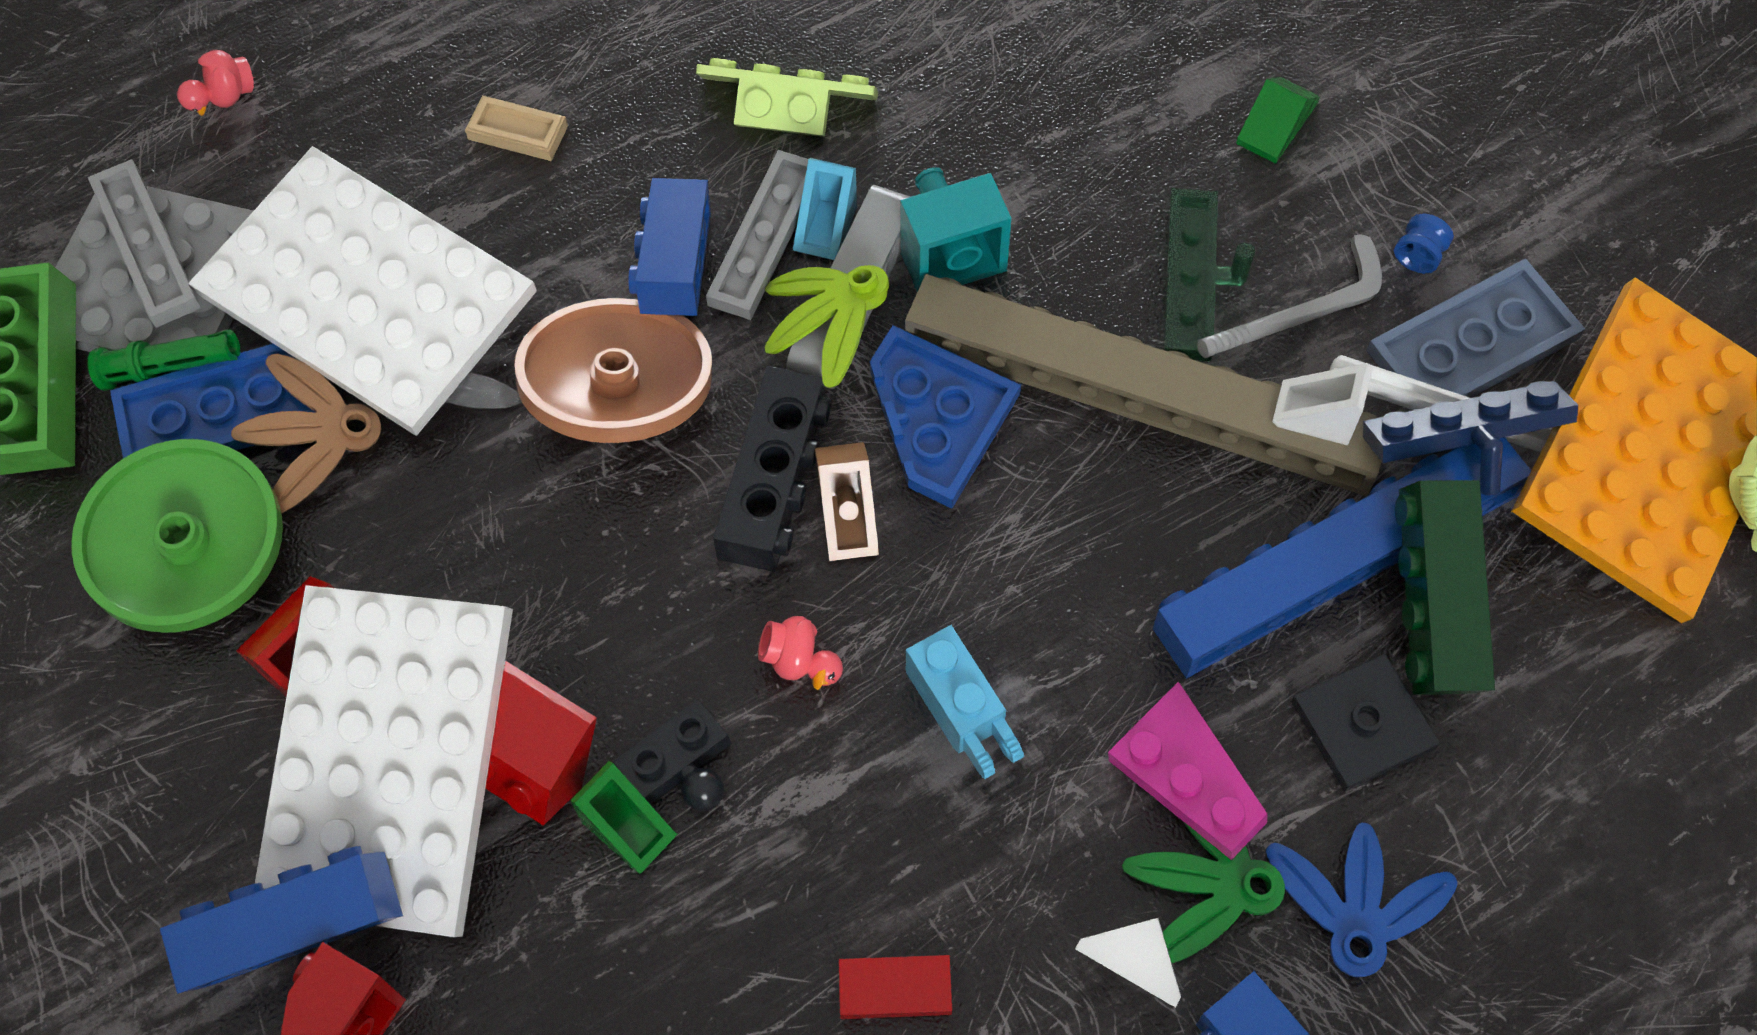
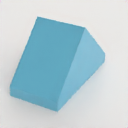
[793,158,857,260]

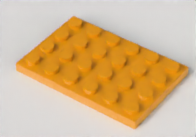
[1511,277,1757,623]

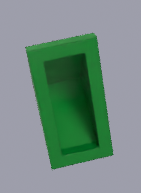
[1236,77,1320,164]
[570,761,677,874]

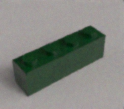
[1395,480,1495,695]

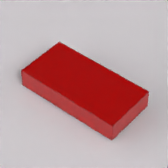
[839,955,952,1019]

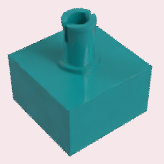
[900,167,1012,292]

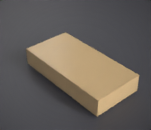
[465,95,568,161]

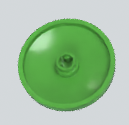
[72,439,283,633]

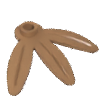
[231,354,381,514]

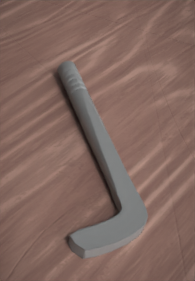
[1197,234,1382,358]

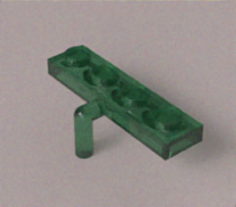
[1163,188,1255,361]

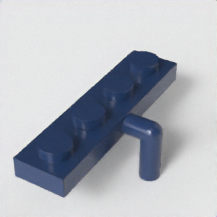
[1363,381,1578,495]

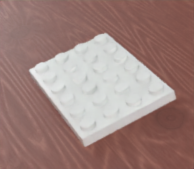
[188,146,537,436]
[255,585,513,937]

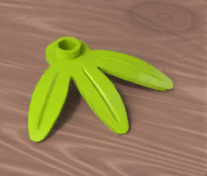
[765,265,889,388]

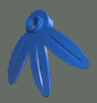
[1266,823,1458,977]

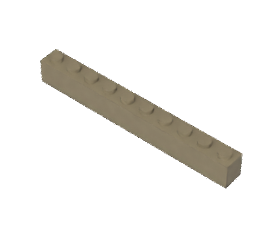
[905,274,1382,496]

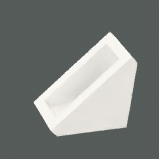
[1272,363,1373,445]
[1075,918,1181,1008]

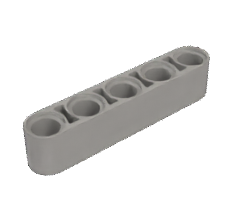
[786,185,910,389]

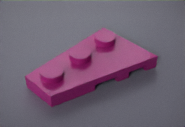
[1108,682,1267,860]

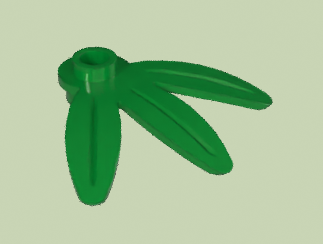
[1122,822,1285,963]

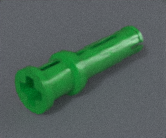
[88,329,240,391]

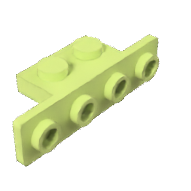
[696,58,878,137]

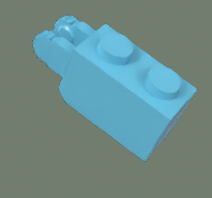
[906,625,1024,779]

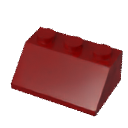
[486,661,597,826]

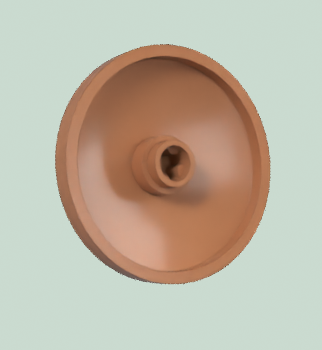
[514,298,712,443]

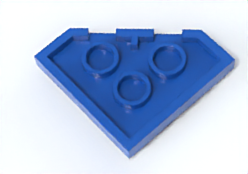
[869,325,1021,509]

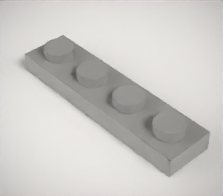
[706,150,808,320]
[88,159,201,328]

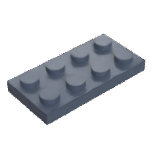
[1366,258,1585,398]

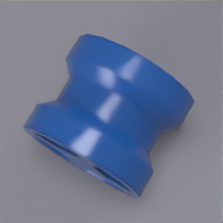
[1394,213,1454,274]

